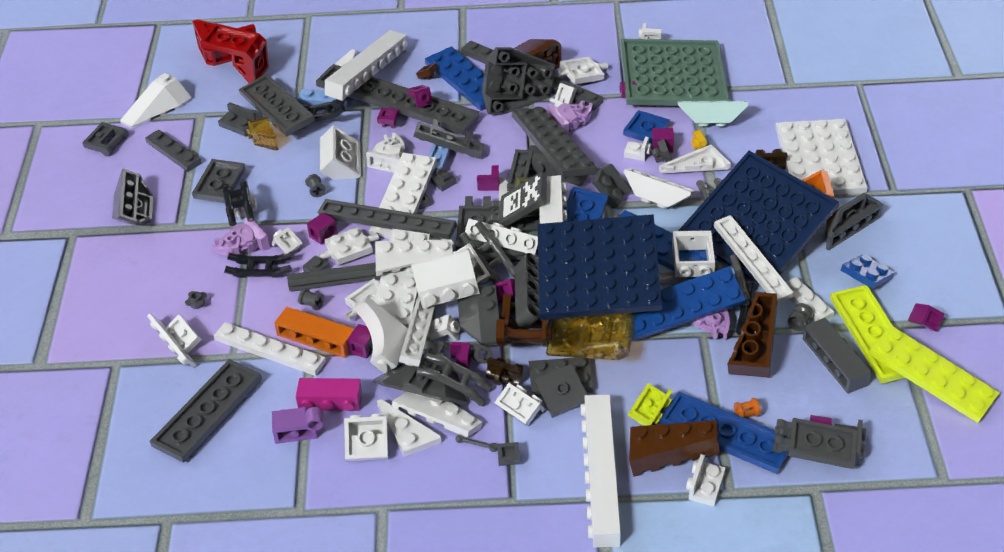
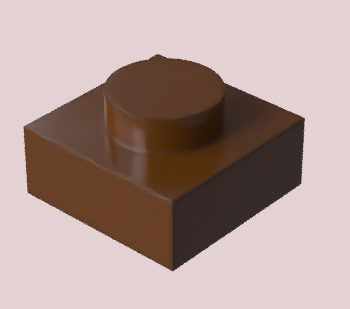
[416,62,439,79]

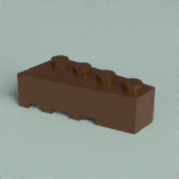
[727,292,778,378]
[629,420,720,477]

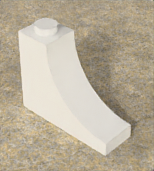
[353,296,408,373]

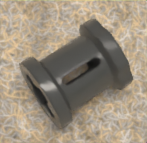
[305,174,326,197]
[298,288,324,310]
[471,344,492,364]

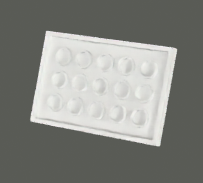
[775,119,867,195]

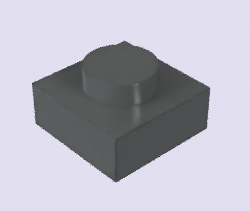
[303,255,330,272]
[497,442,520,466]

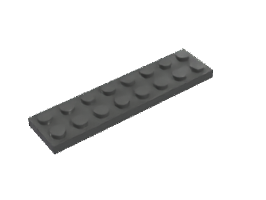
[512,106,597,177]

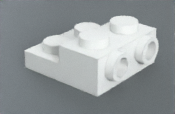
[344,414,389,462]

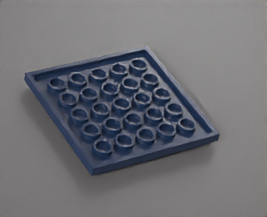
[678,150,839,284]
[537,214,662,320]

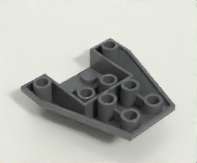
[482,47,555,114]

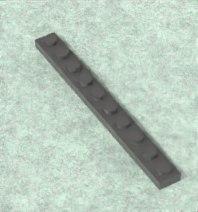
[461,41,603,111]

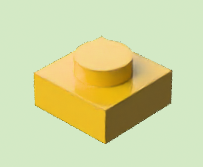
[691,130,707,150]

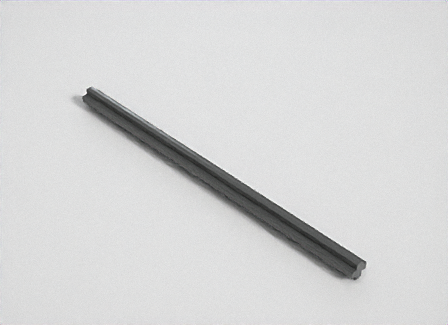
[287,247,538,291]

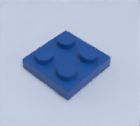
[623,110,670,144]
[840,254,895,289]

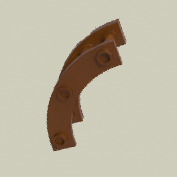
[496,294,553,347]

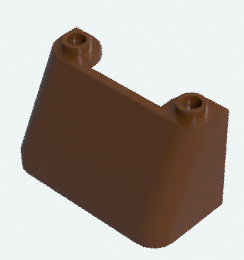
[514,39,562,70]

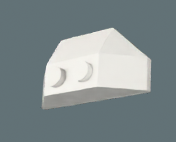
[624,168,697,209]

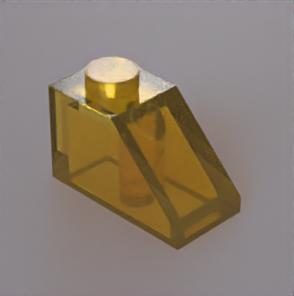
[246,117,279,151]

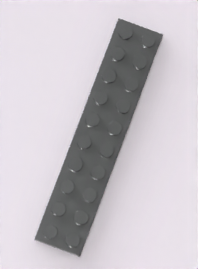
[316,64,480,135]

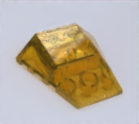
[546,313,634,360]

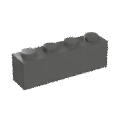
[803,318,871,394]

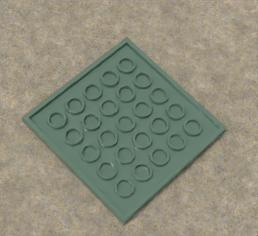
[620,39,729,106]

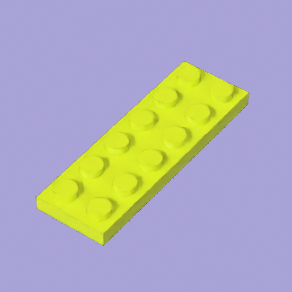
[830,285,905,384]
[868,325,1000,423]

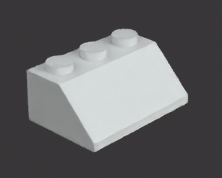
[320,126,361,180]
[411,249,480,308]

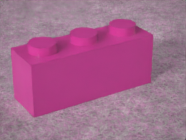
[296,378,362,411]

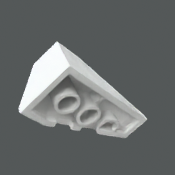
[120,73,192,129]

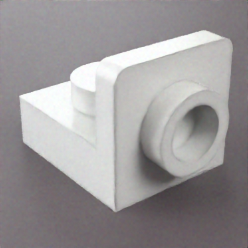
[639,23,662,39]
[624,137,651,161]
[272,227,302,254]

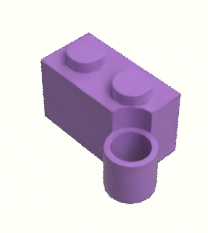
[272,407,323,444]

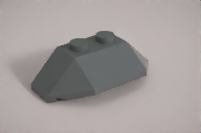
[112,168,153,224]
[825,192,883,250]
[457,285,499,345]

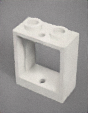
[672,231,715,277]

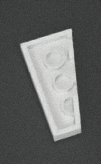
[375,239,453,276]
[392,392,482,438]

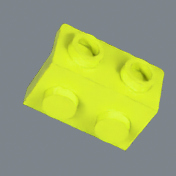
[627,383,672,426]

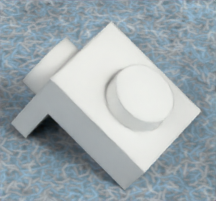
[549,83,577,107]
[427,314,460,341]

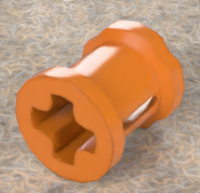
[733,398,761,418]

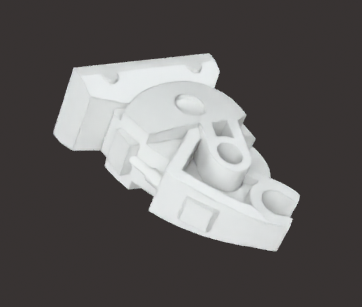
[366,133,405,173]

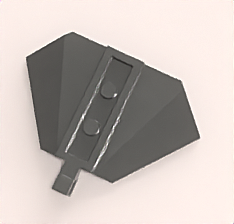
[373,341,468,406]

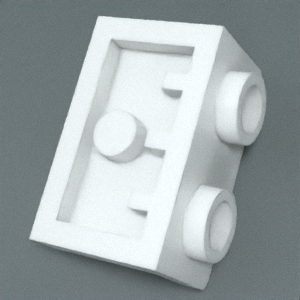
[494,383,546,426]
[686,454,726,507]

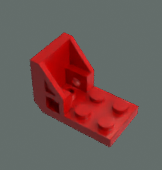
[192,19,256,66]
[200,23,269,83]

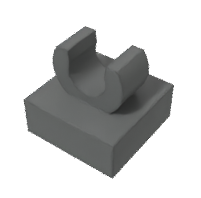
[652,139,672,163]
[431,167,456,192]

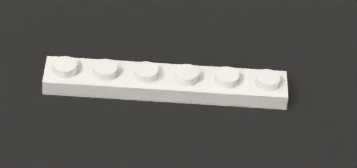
[714,215,794,304]
[399,295,435,367]
[214,322,326,376]

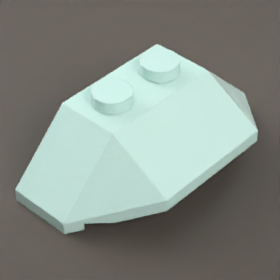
[677,101,749,126]

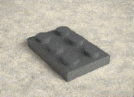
[192,159,246,203]
[529,357,593,397]

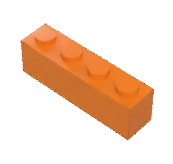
[274,306,355,358]

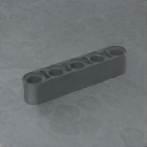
[515,253,540,330]

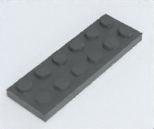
[238,74,315,137]
[150,359,262,463]

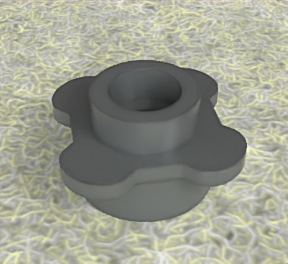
[185,291,207,309]

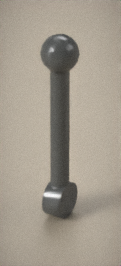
[455,435,497,452]

